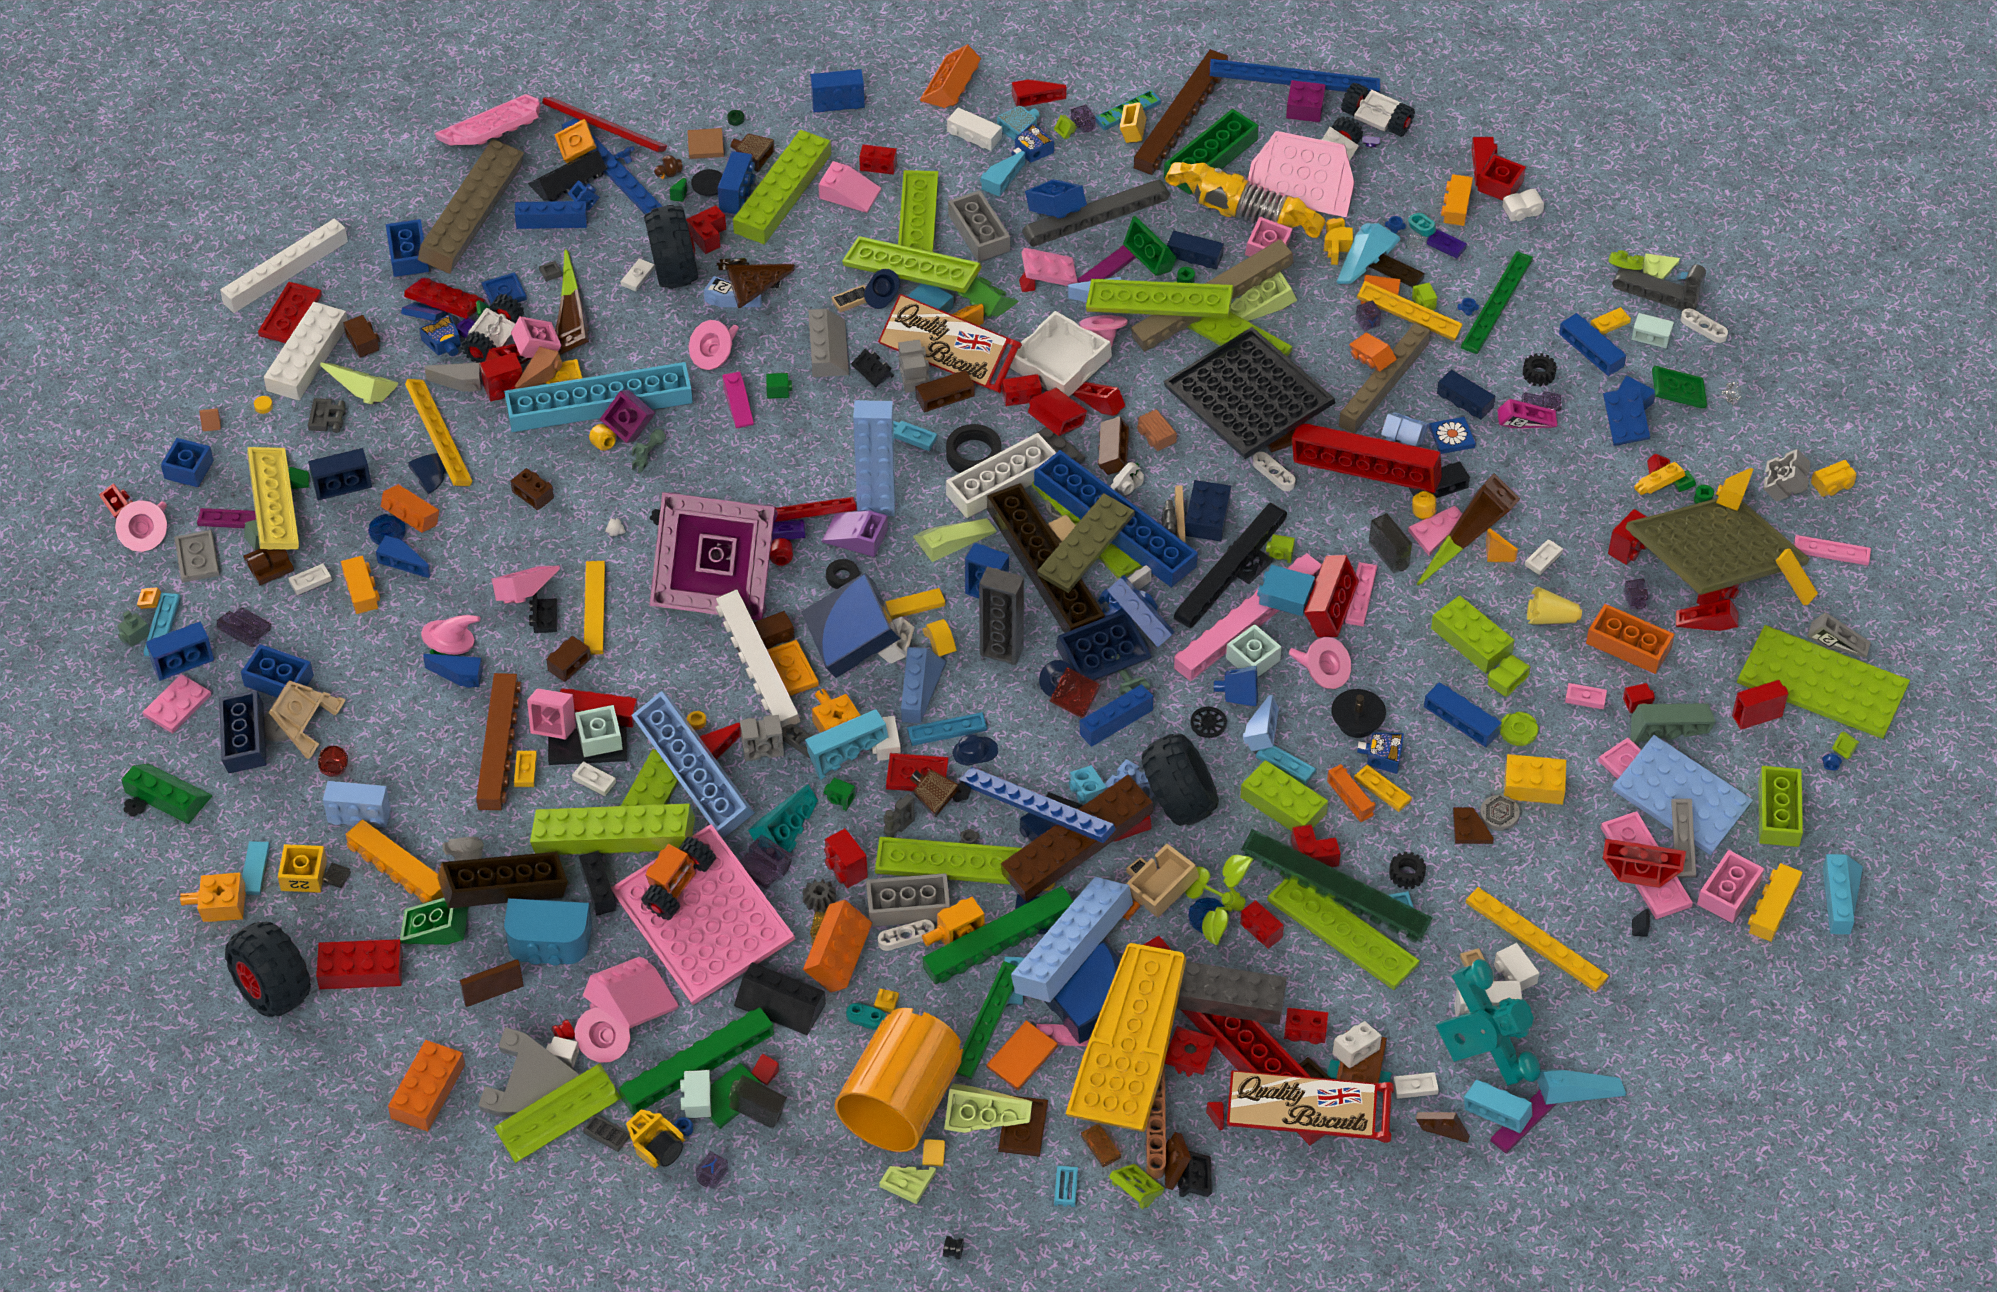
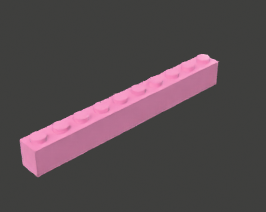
[1174,553,1322,681]

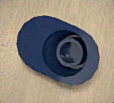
[864,269,900,309]
[952,734,998,766]

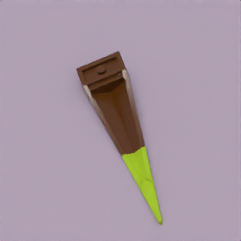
[555,249,589,355]
[1417,473,1520,586]

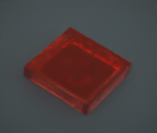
[1050,667,1101,719]

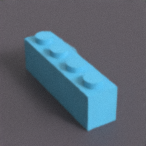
[805,709,888,780]
[1823,854,1863,934]

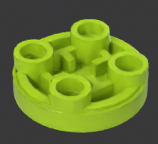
[1608,250,1645,270]

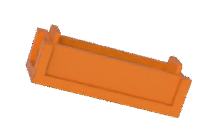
[1327,764,1376,822]

